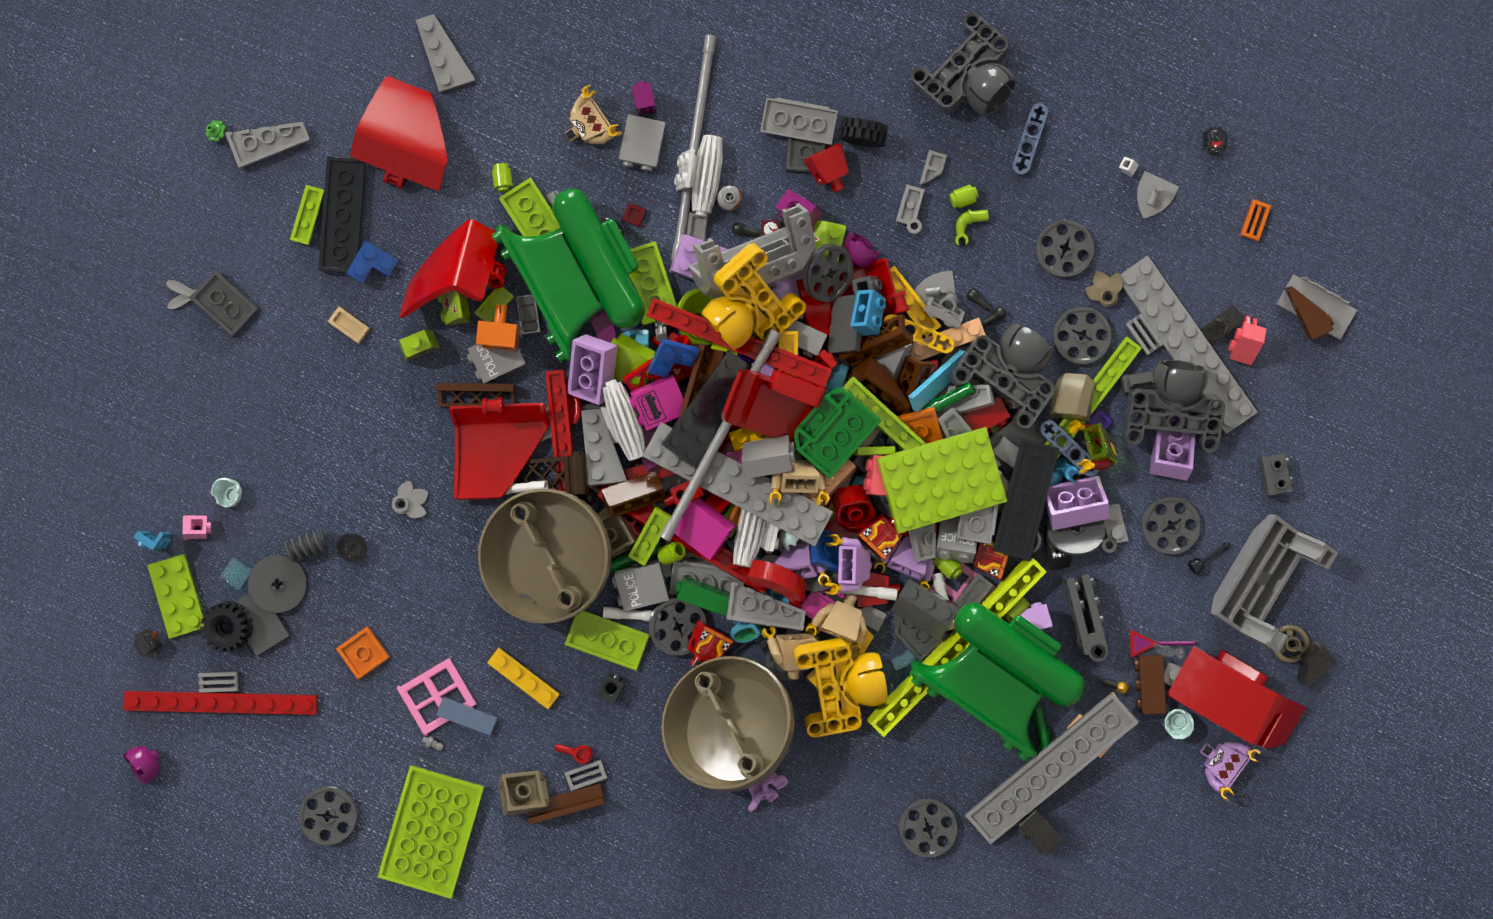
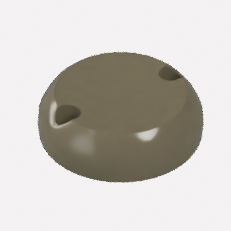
[478,488,612,624]
[661,656,795,792]

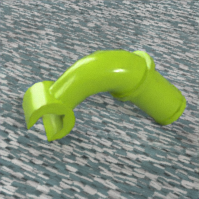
[955,209,989,246]

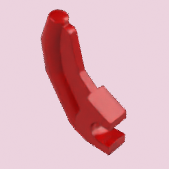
[567,384,582,425]

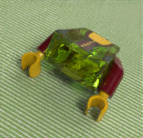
[1068,419,1118,474]

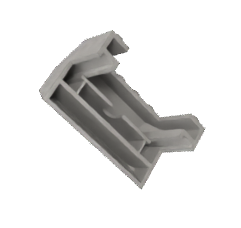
[688,203,816,299]
[1210,514,1338,653]

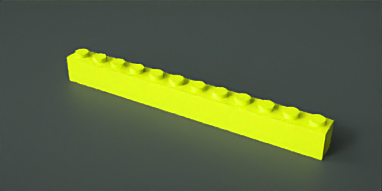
[866,557,1046,737]

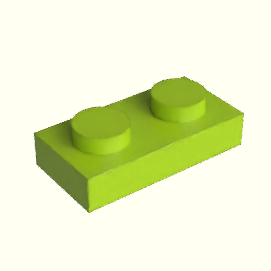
[474,287,514,322]

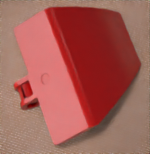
[350,76,448,191]
[399,219,507,318]
[796,258,910,344]
[449,397,550,500]

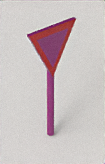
[1130,629,1196,658]

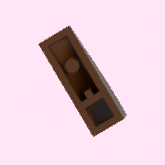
[1284,286,1334,340]

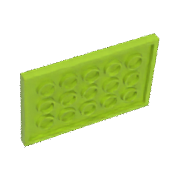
[876,427,1007,534]
[377,765,485,899]

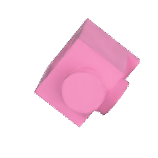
[183,516,211,540]

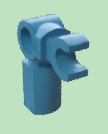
[1050,458,1081,486]

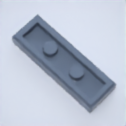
[436,696,497,735]

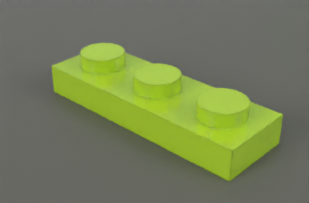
[290,185,324,246]
[628,507,671,566]

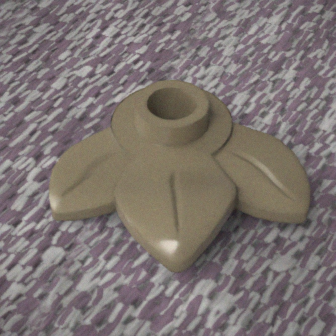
[1085,271,1123,307]

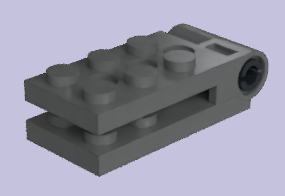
[1062,573,1108,662]

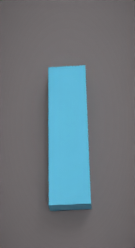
[908,349,969,412]

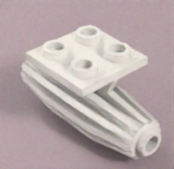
[674,135,723,217]
[600,379,646,461]
[733,509,781,568]

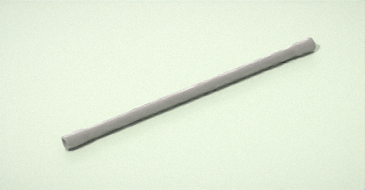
[671,35,717,261]
[660,329,781,542]

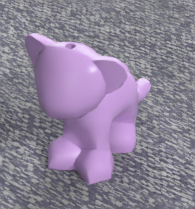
[748,771,788,812]

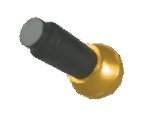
[1100,678,1129,695]

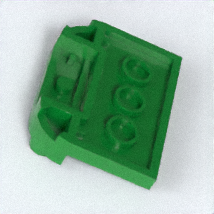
[794,387,882,479]

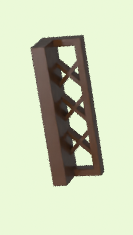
[839,314,913,369]
[678,344,726,418]
[896,356,935,416]
[436,383,515,407]
[528,783,606,824]

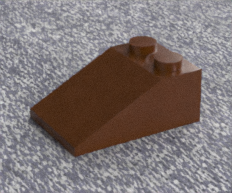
[842,358,910,415]

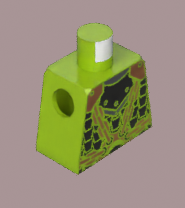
[399,330,440,362]

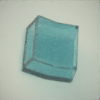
[219,557,252,590]
[890,648,916,670]

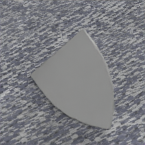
[1137,171,1179,219]
[914,271,957,307]

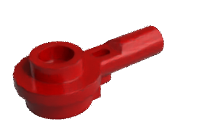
[554,743,593,764]

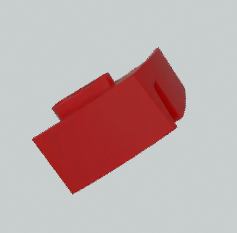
[721,369,827,446]
[1167,646,1307,748]

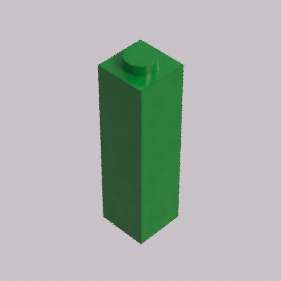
[674,575,730,616]

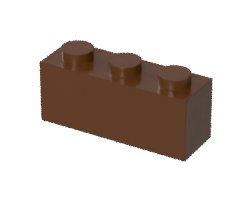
[601,471,665,518]
[1134,654,1166,714]

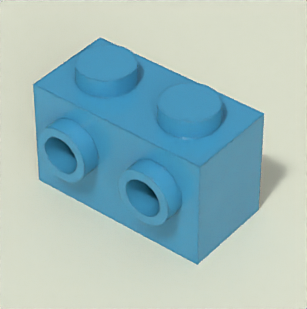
[850,289,886,336]

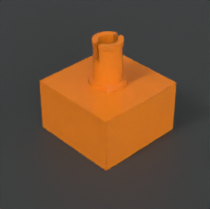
[476,304,521,351]

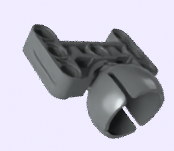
[911,12,1017,116]
[950,323,1055,430]
[1123,360,1225,453]

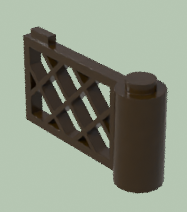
[516,451,589,495]

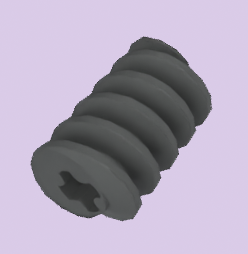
[284,528,327,562]

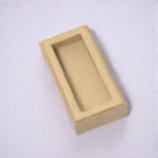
[327,306,370,344]

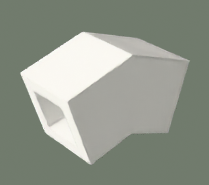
[1119,157,1139,177]

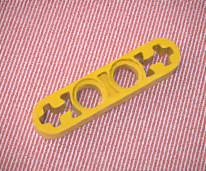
[883,314,955,353]

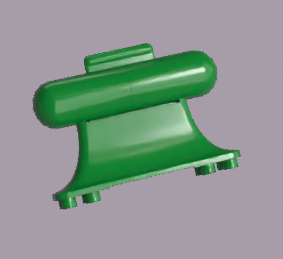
[492,188,645,362]
[909,602,1085,761]

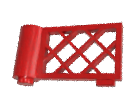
[623,335,700,391]

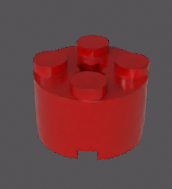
[832,484,875,530]

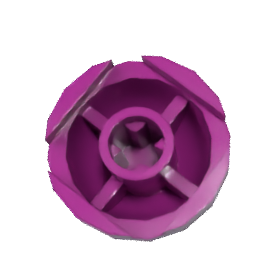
[842,231,881,267]
[123,746,160,785]

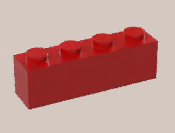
[940,397,1010,439]

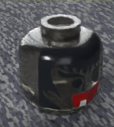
[1202,126,1227,155]
[133,628,162,658]

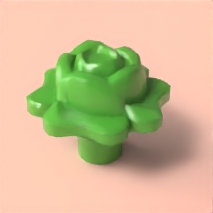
[206,120,226,142]

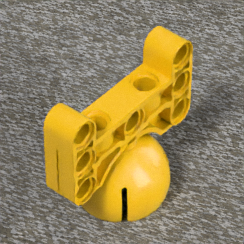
[702,243,806,350]
[793,638,888,737]

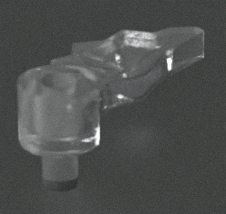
[1154,643,1185,659]

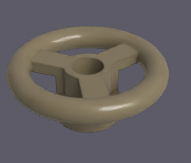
[1272,625,1310,663]

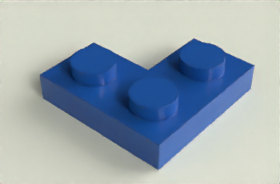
[346,241,398,284]
[648,338,699,378]

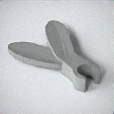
[166,280,197,309]

